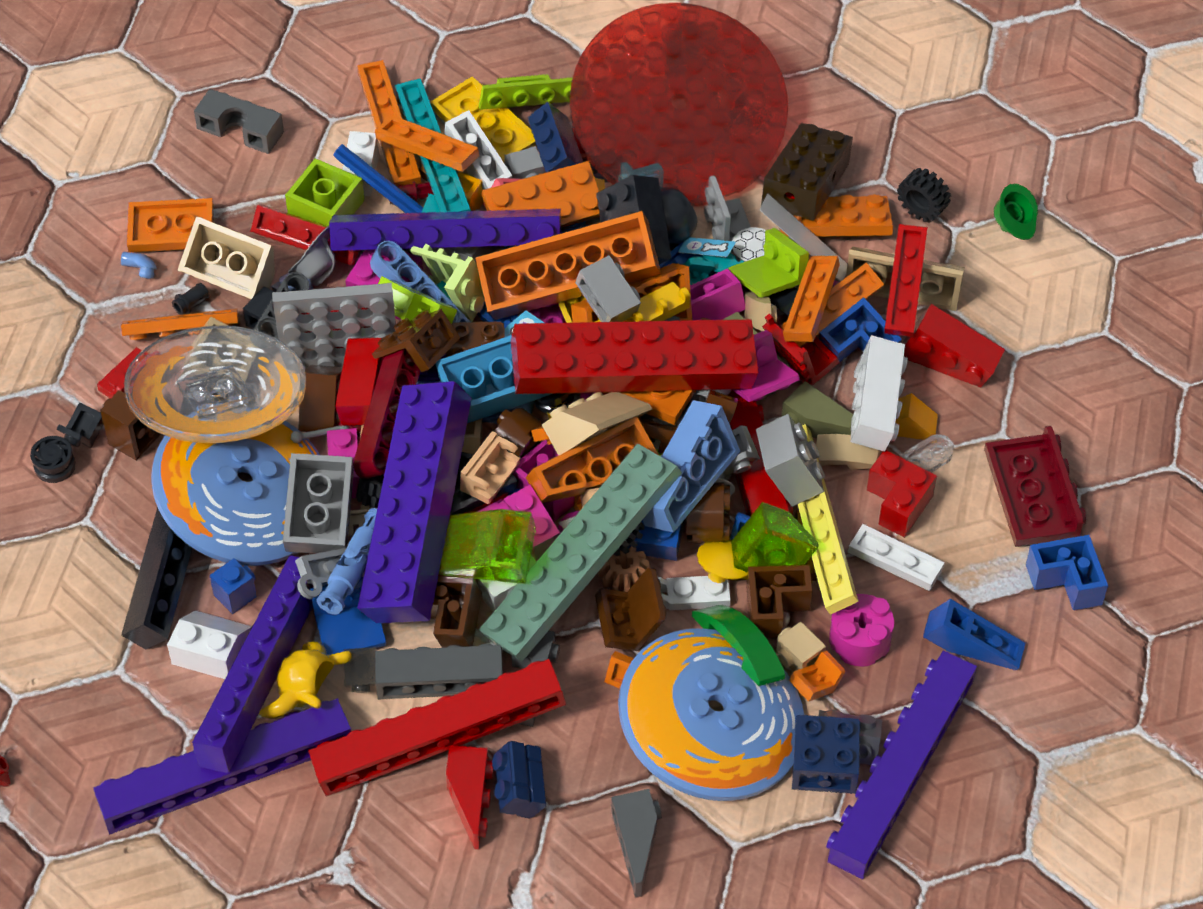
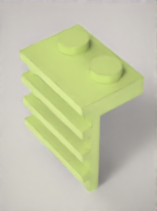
[410,244,485,322]

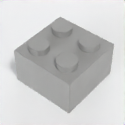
[756,414,825,506]

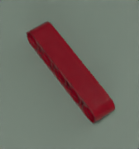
[353,348,420,480]

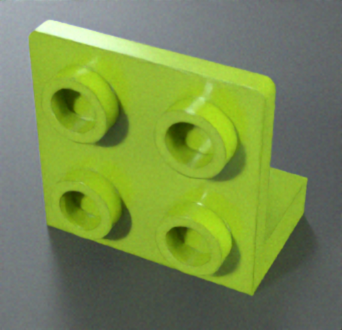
[728,228,809,298]

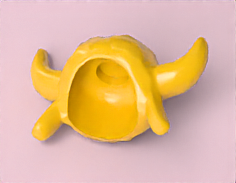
[259,641,352,719]

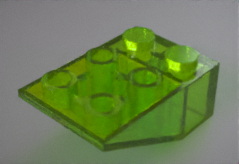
[439,509,536,584]

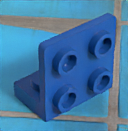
[310,577,386,655]

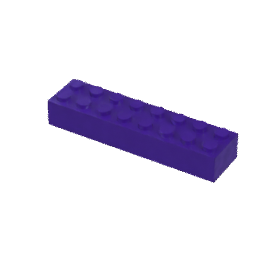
[357,381,472,623]

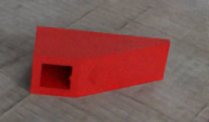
[446,745,494,849]

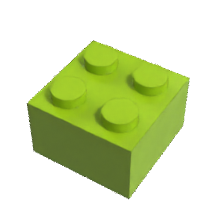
[285,158,365,226]

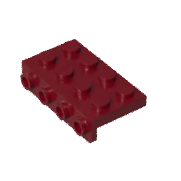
[984,426,1086,547]

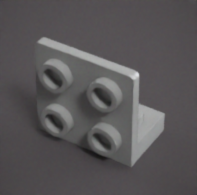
[704,176,751,252]

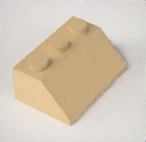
[178,216,275,299]
[542,392,652,456]

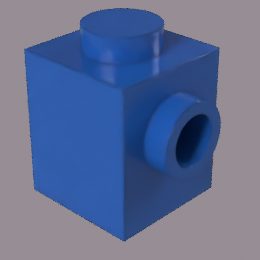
[210,558,257,614]

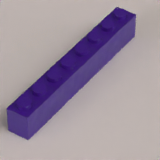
[329,209,562,251]
[192,555,314,773]
[826,650,977,880]
[93,698,351,835]

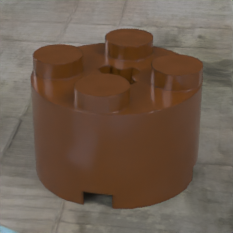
[494,408,544,459]
[687,482,730,543]

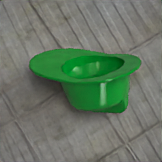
[994,184,1038,240]

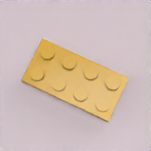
[430,76,537,164]

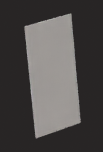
[759,194,847,281]

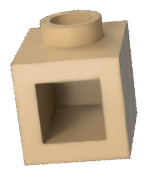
[776,622,826,671]

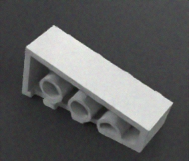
[850,335,908,452]

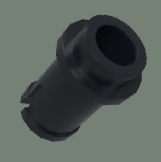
[172,283,210,315]

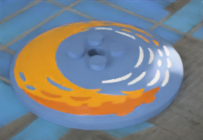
[151,405,320,566]
[618,628,804,801]

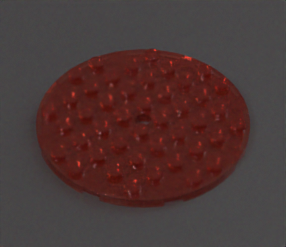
[570,3,788,207]

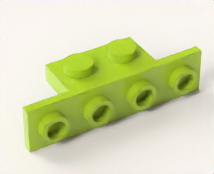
[479,74,586,110]

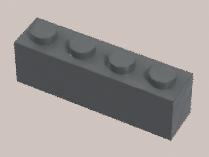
[375,644,502,700]

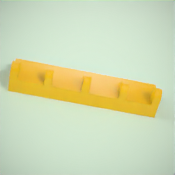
[595,282,690,322]

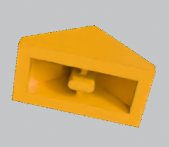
[895,393,938,441]

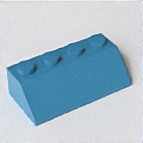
[435,335,554,424]

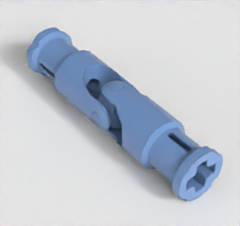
[317,508,377,614]

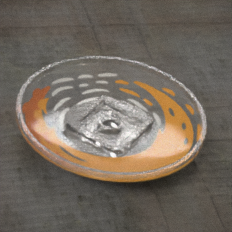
[124,326,306,443]

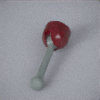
[291,422,362,443]

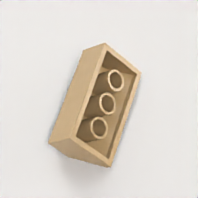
[846,246,965,311]

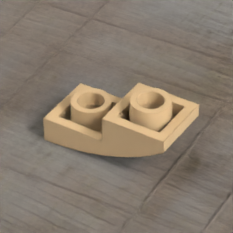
[744,291,777,331]
[816,434,880,470]

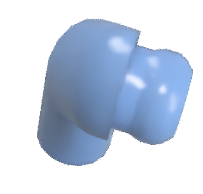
[121,252,157,279]

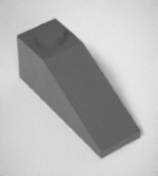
[611,789,662,898]

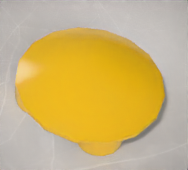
[697,540,757,583]

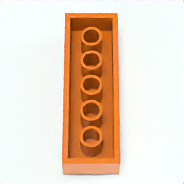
[475,211,661,320]

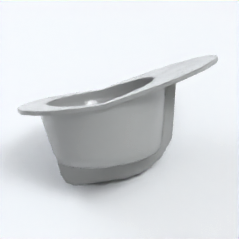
[288,226,336,286]

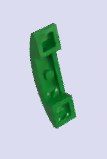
[691,605,786,686]

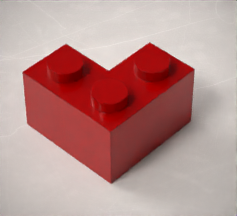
[867,450,937,538]

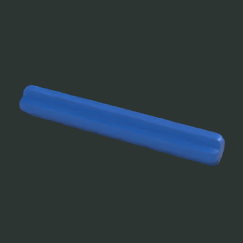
[333,144,423,213]

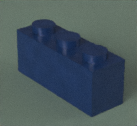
[527,102,583,172]

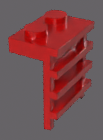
[762,314,839,386]

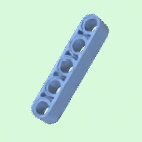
[370,241,470,322]

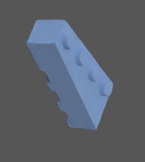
[643,400,740,532]

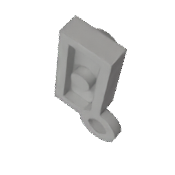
[295,548,347,599]

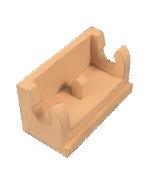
[460,431,520,504]

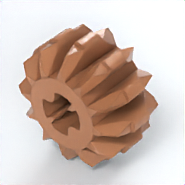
[598,546,650,592]

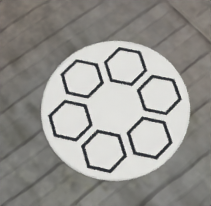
[732,227,766,261]

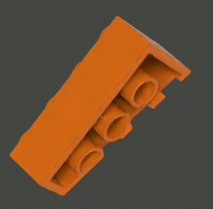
[526,416,659,503]

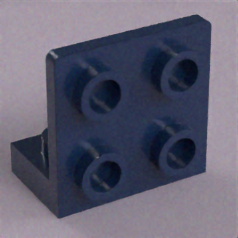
[792,715,860,794]

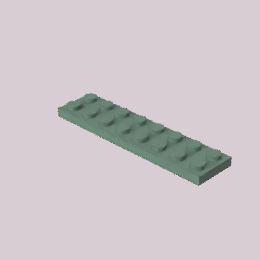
[479,443,682,662]

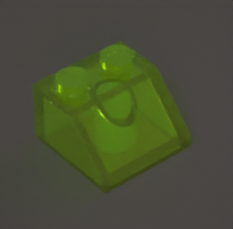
[731,502,819,572]

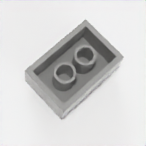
[283,453,354,553]

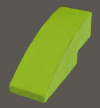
[378,276,457,324]

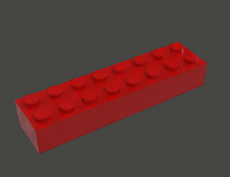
[511,319,759,394]

